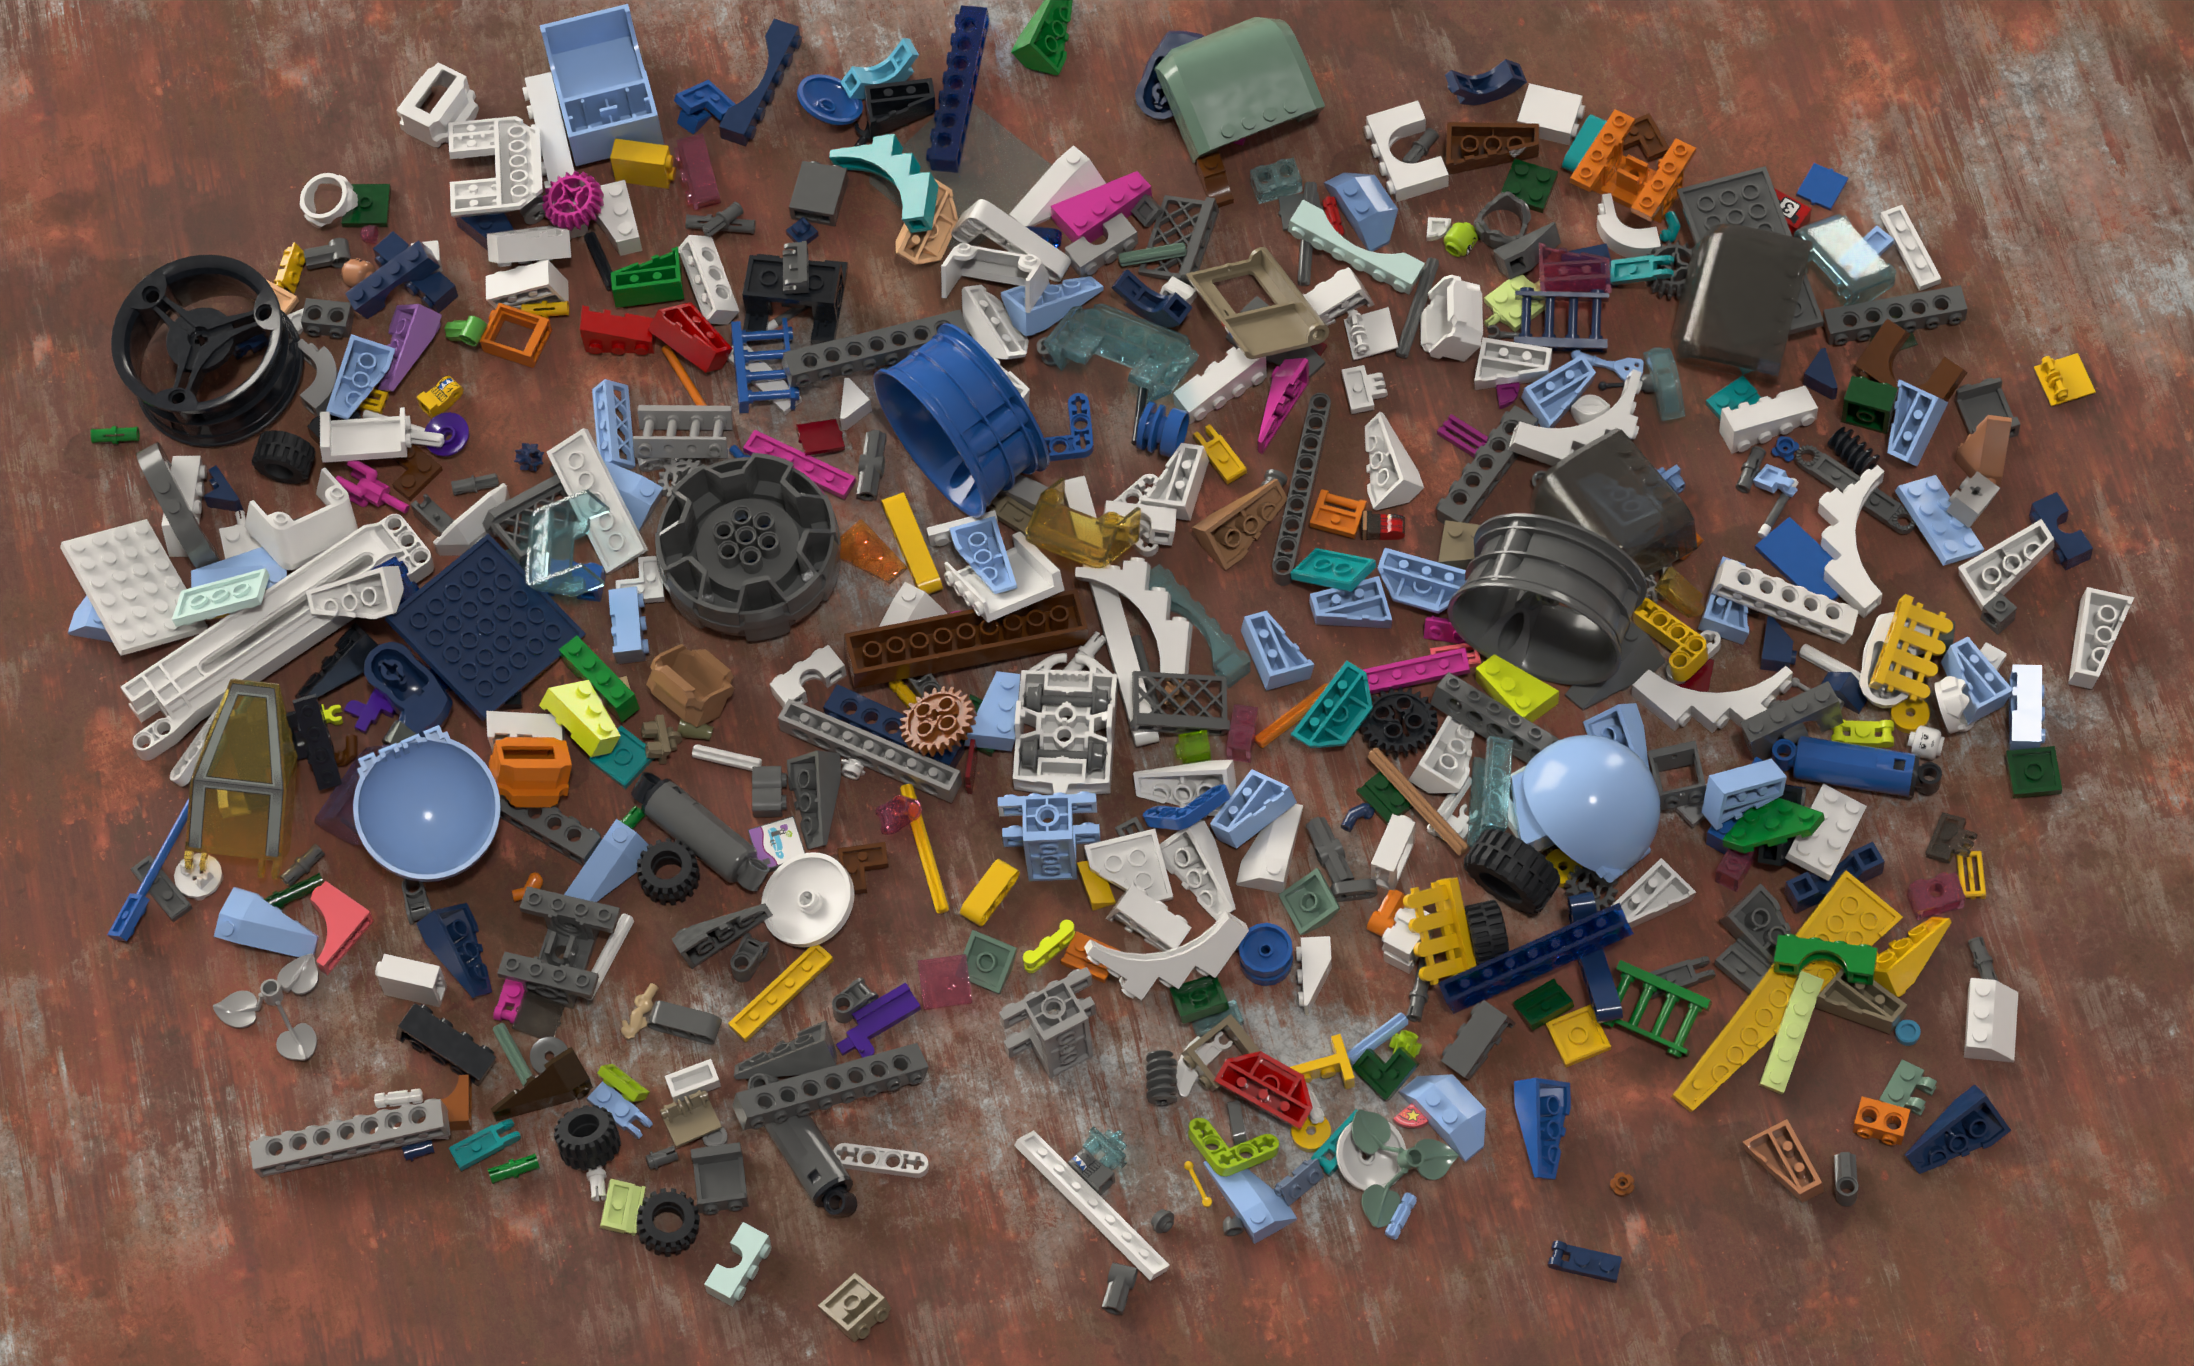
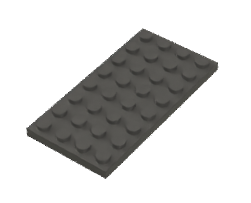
[1677,166,1824,349]

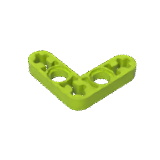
[1188,1118,1279,1176]

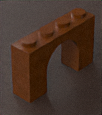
[1855,318,1968,402]

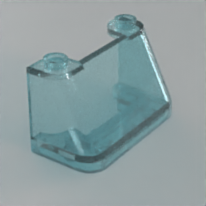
[1793,214,1896,306]

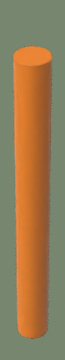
[661,345,707,406]

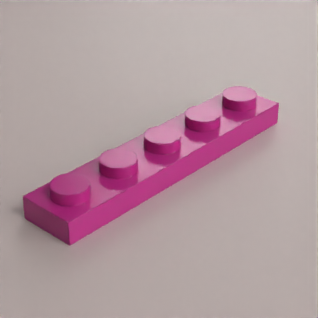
[743,430,856,500]
[1363,648,1471,694]

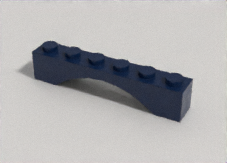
[719,18,802,147]

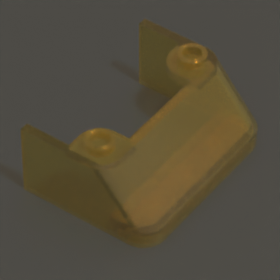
[1025,478,1141,568]

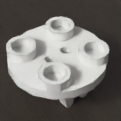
[174,853,224,901]

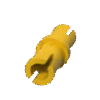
[521,300,569,319]

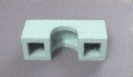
[704,1222,772,1307]

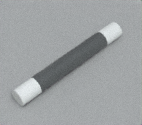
[768,305,811,330]
[1758,478,1799,539]

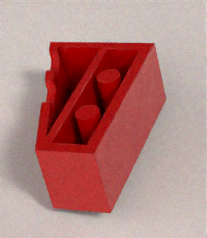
[648,302,733,373]
[580,305,656,355]

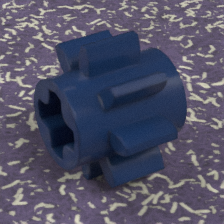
[514,443,544,471]

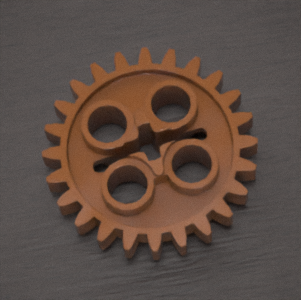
[899,686,977,757]

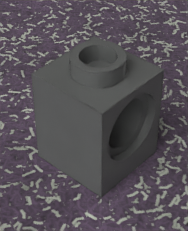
[1980,592,2017,635]

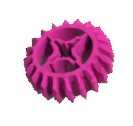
[542,171,604,232]

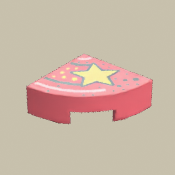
[1393,1103,1428,1129]

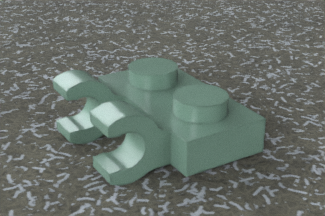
[1879,1059,1937,1116]

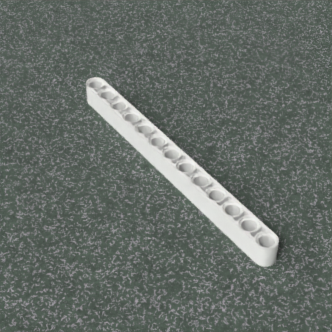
[1061,476,1160,747]

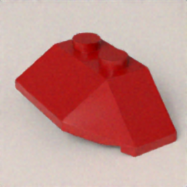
[1214,1051,1313,1130]

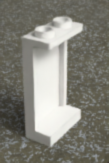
[320,407,411,462]

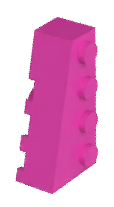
[1051,171,1152,243]

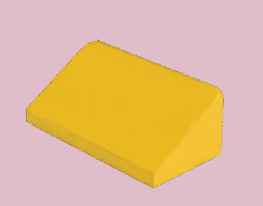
[1077,861,1116,911]

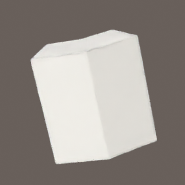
[1160,276,1197,305]

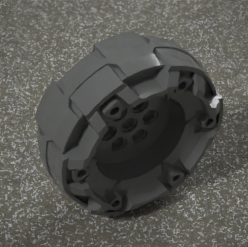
[655,453,841,641]

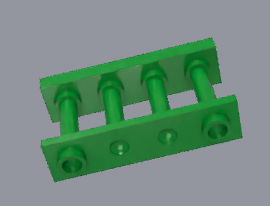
[1602,960,1712,1058]

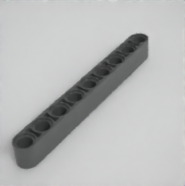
[1272,393,1331,586]

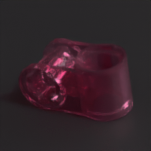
[875,795,922,835]

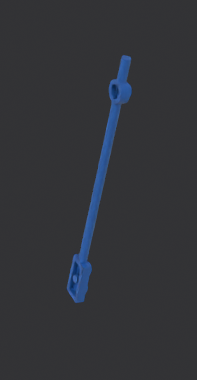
[107,696,255,941]

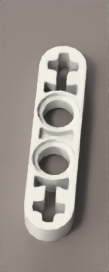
[170,704,235,787]
[833,1143,929,1178]

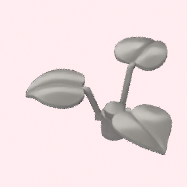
[213,953,319,1061]

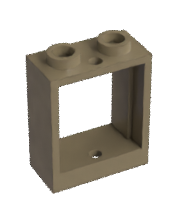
[1181,1014,1260,1092]

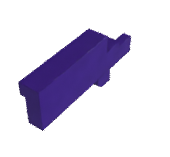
[344,689,396,734]
[836,982,921,1058]

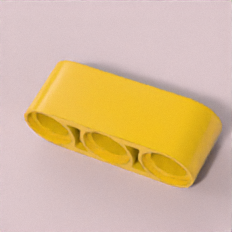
[960,859,1020,927]

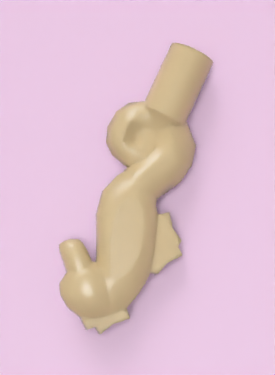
[621,983,659,1040]

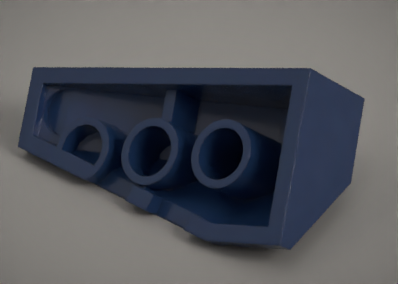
[416,903,492,998]
[1905,1084,2011,1174]

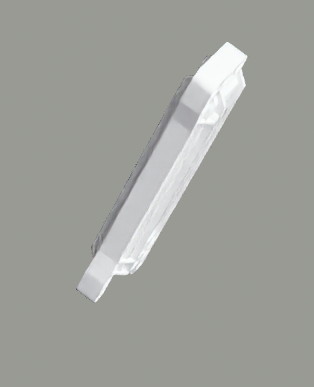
[121,514,434,761]

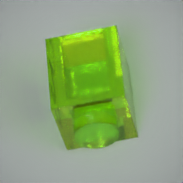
[1175,730,1211,764]

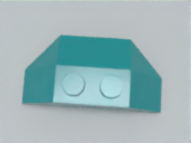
[1291,660,1373,748]

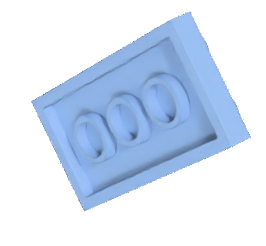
[1895,475,1984,566]

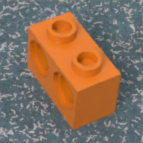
[1853,1096,1911,1146]

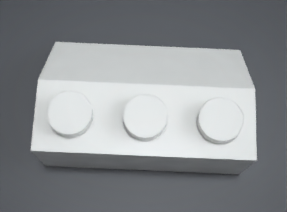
[1964,978,2018,1063]

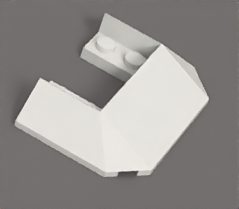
[448,116,543,218]

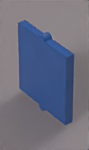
[1796,163,1848,211]

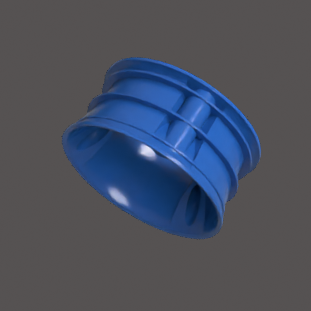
[873,323,1050,518]

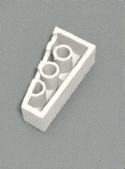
[1719,386,1818,454]
[1958,519,2054,611]

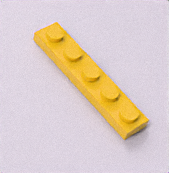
[728,944,834,1042]

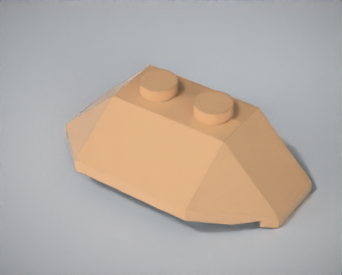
[895,179,958,265]

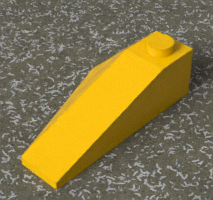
[1874,917,1952,997]

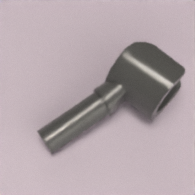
[1487,325,1520,340]

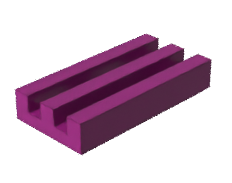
[1437,414,1488,458]

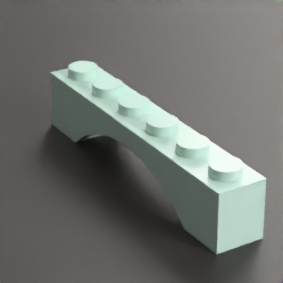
[1288,200,1425,295]

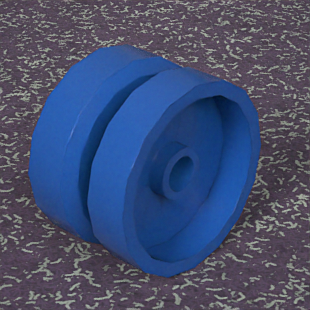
[1239,923,1293,986]

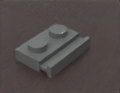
[1714,938,1772,994]

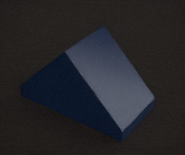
[1803,348,1838,400]
[1821,672,1868,714]

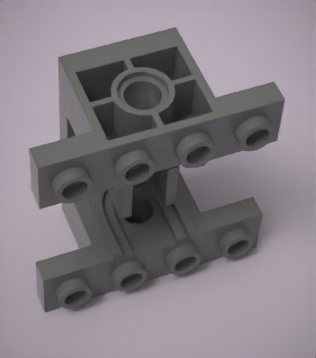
[497,886,621,1009]

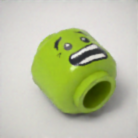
[1443,222,1478,257]

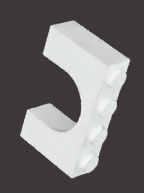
[1363,101,1449,202]

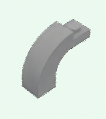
[298,339,339,417]

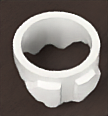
[300,173,358,229]
[1935,676,1979,734]

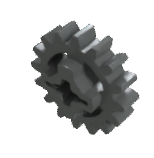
[1564,865,1618,915]

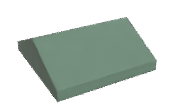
[1279,868,1341,935]
[955,930,1018,994]

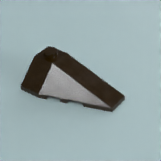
[491,1047,593,1122]

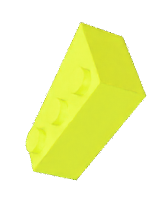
[1475,654,1559,723]
[539,680,621,757]

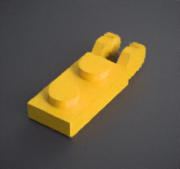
[1193,425,1247,485]

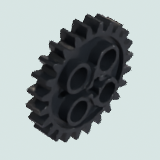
[1360,686,1438,757]

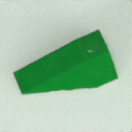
[1011,0,1073,75]

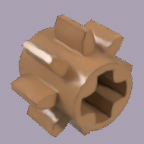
[1162,680,1190,710]

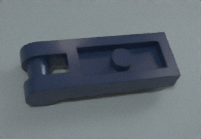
[1548,1241,1622,1283]

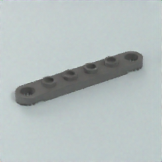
[1795,445,1916,534]

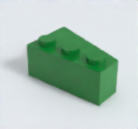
[611,246,684,308]

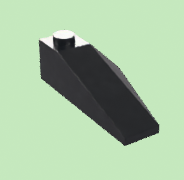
[295,622,379,699]

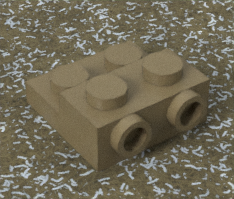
[818,1273,891,1342]

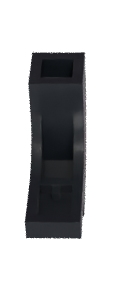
[1758,784,1806,866]

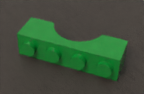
[558,636,640,723]
[1774,934,1877,985]

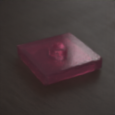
[918,954,973,1010]

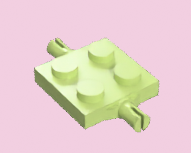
[1484,274,1550,332]

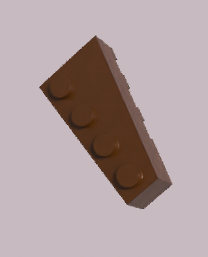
[1446,122,1539,175]

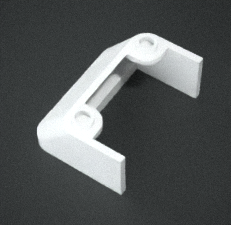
[941,243,1049,313]
[244,468,358,570]

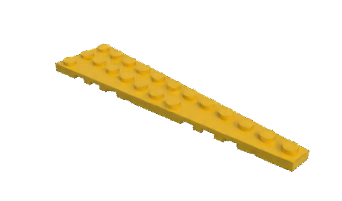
[1671,870,1903,1112]

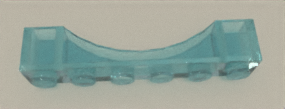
[1149,564,1251,689]

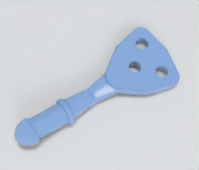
[1571,350,1644,382]

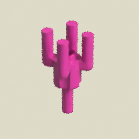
[335,460,410,513]

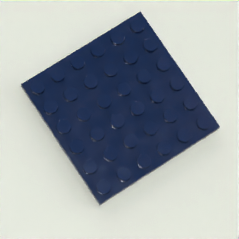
[385,534,586,722]

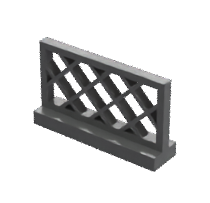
[1138,195,1219,287]
[482,474,583,561]
[1131,671,1230,736]

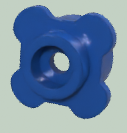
[1772,436,1799,462]

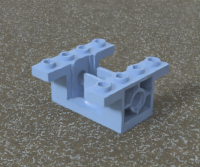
[998,791,1101,881]

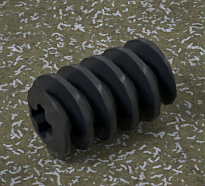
[1827,427,1880,476]

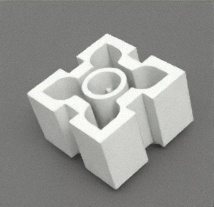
[1382,907,1433,974]

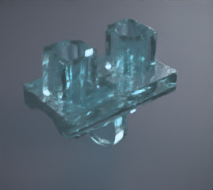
[1083,1126,1127,1170]

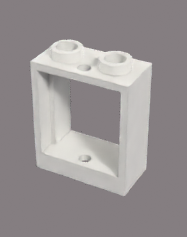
[1371,814,1415,890]

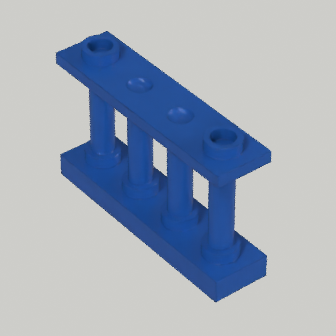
[731,318,800,414]

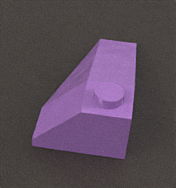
[378,304,442,392]

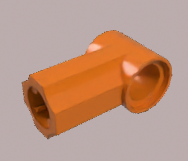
[1366,889,1405,937]

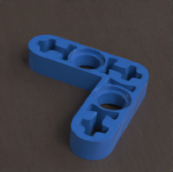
[1044,393,1094,461]
[1143,784,1231,830]

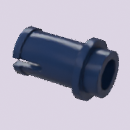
[402,1139,435,1162]

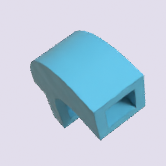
[841,38,919,99]

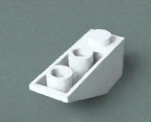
[1296,936,1332,1015]

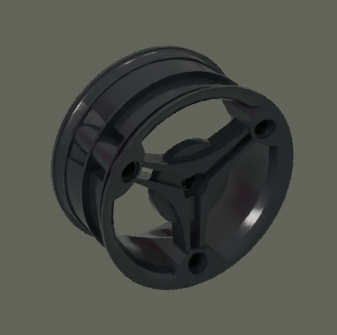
[111,255,304,448]

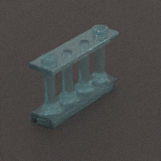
[1467,736,1513,847]

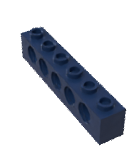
[823,684,965,768]

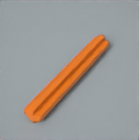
[1255,683,1328,748]

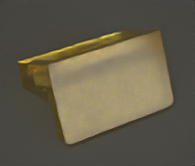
[1655,566,1705,618]

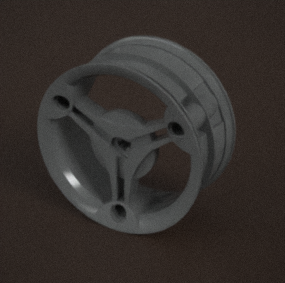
[1447,513,1647,685]

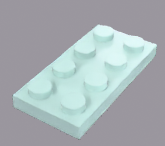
[172,568,270,627]

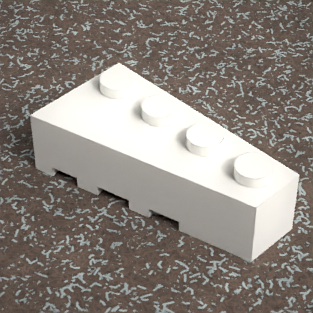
[1173,346,1267,424]
[162,456,207,557]
[2068,587,2134,689]

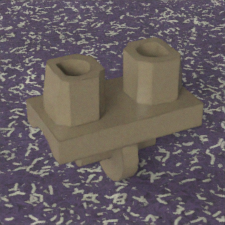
[641,715,682,764]

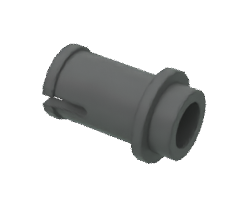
[645,1145,679,1170]

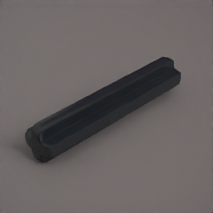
[584,231,613,291]

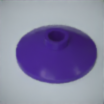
[425,412,469,457]

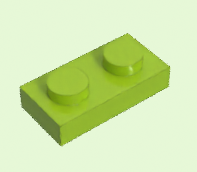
[597,1064,649,1102]

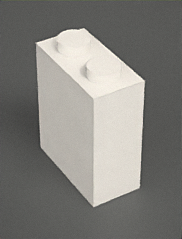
[1517,83,1585,146]
[375,954,447,1007]

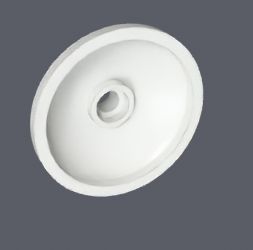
[1336,1122,1406,1191]

